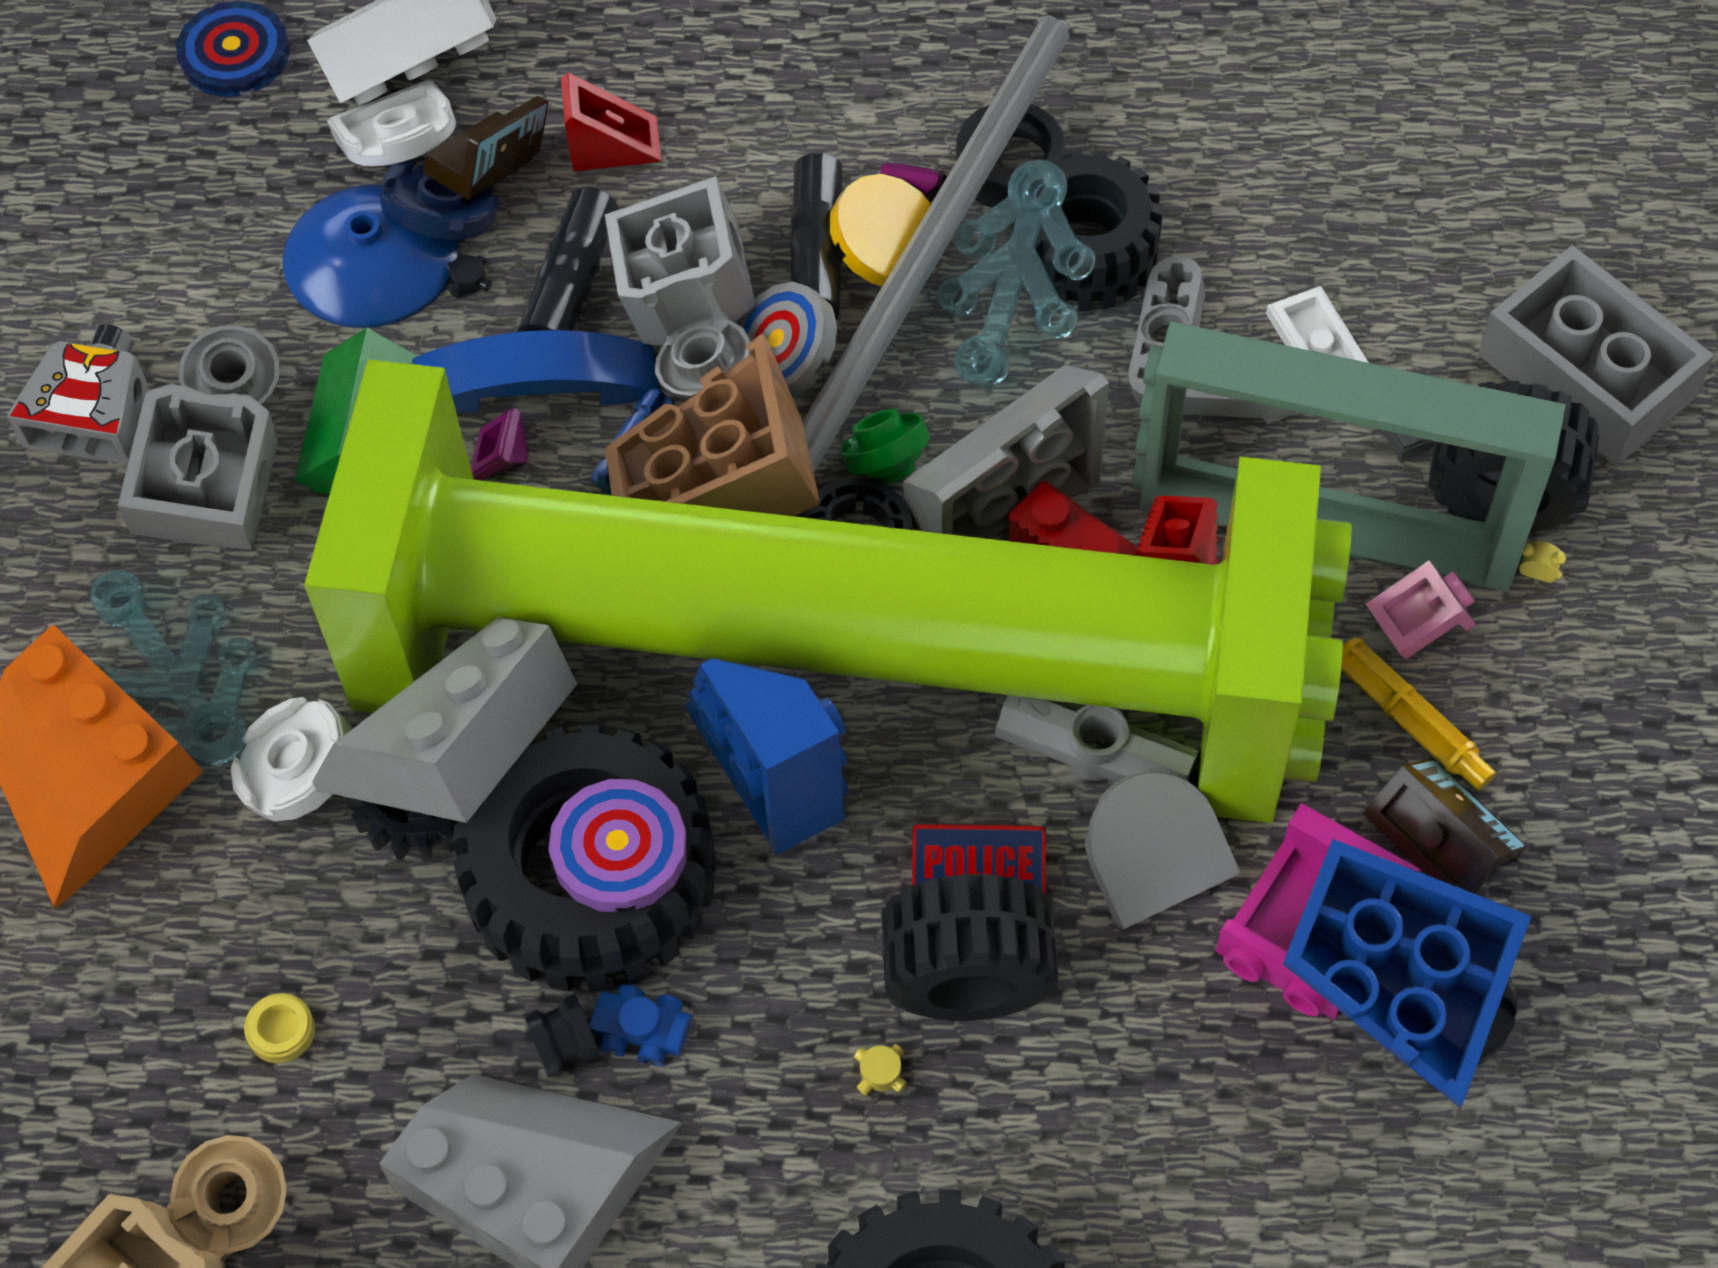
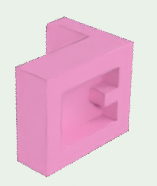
[1366,560,1477,659]

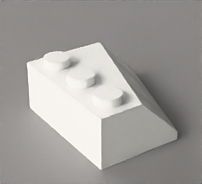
[307,0,496,106]

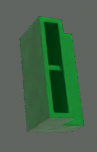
[294,327,417,494]

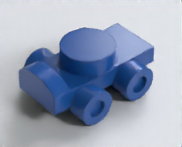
[589,984,692,1067]

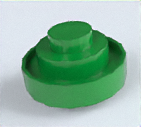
[840,409,931,483]

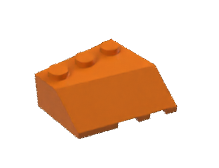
[0,624,203,909]

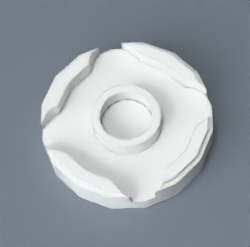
[231,697,352,821]

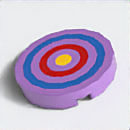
[549,779,687,912]

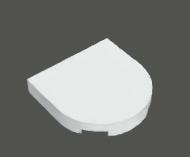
[327,79,456,166]

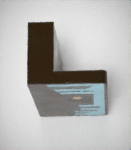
[423,95,549,200]
[1363,758,1527,894]

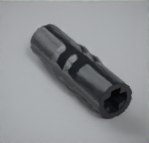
[790,153,843,319]
[517,186,619,332]

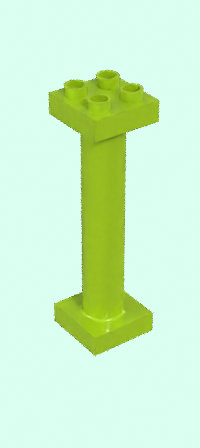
[304,359,1352,824]

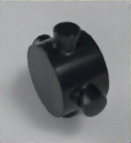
[447,255,492,298]

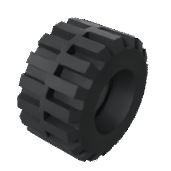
[1011,150,1163,311]
[1428,381,1599,533]
[881,874,1059,1021]

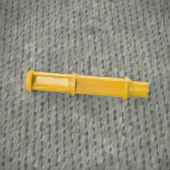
[1341,637,1497,791]

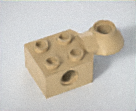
[41,1135,287,1268]

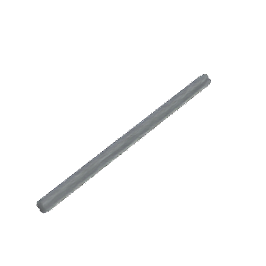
[803,15,1069,473]

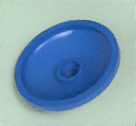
[283,184,458,328]

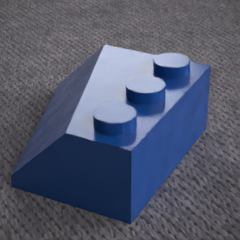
[684,658,849,855]
[1283,839,1532,1109]

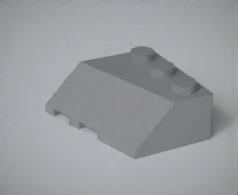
[379,1074,682,1268]

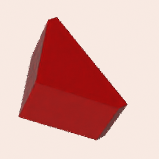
[561,72,661,171]

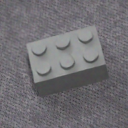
[1478,245,1714,467]

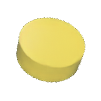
[244,993,315,1063]

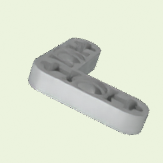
[1128,256,1296,419]

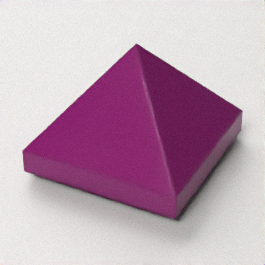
[880,162,946,197]
[471,407,528,481]

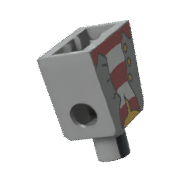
[7,324,148,465]

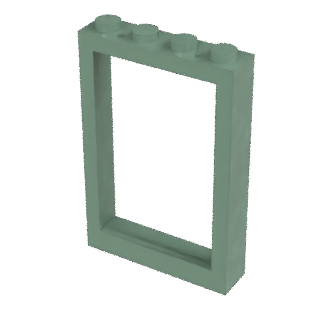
[1131,321,1566,592]

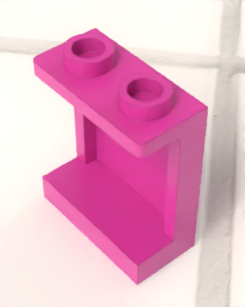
[1216,803,1421,1020]

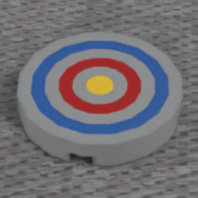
[737,282,837,398]

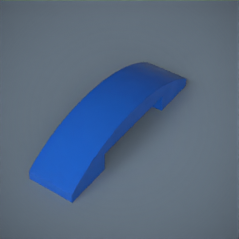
[412,330,660,413]

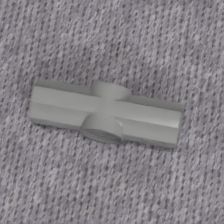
[995,695,1199,783]

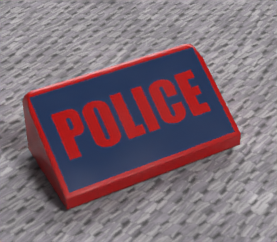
[912,824,1046,893]

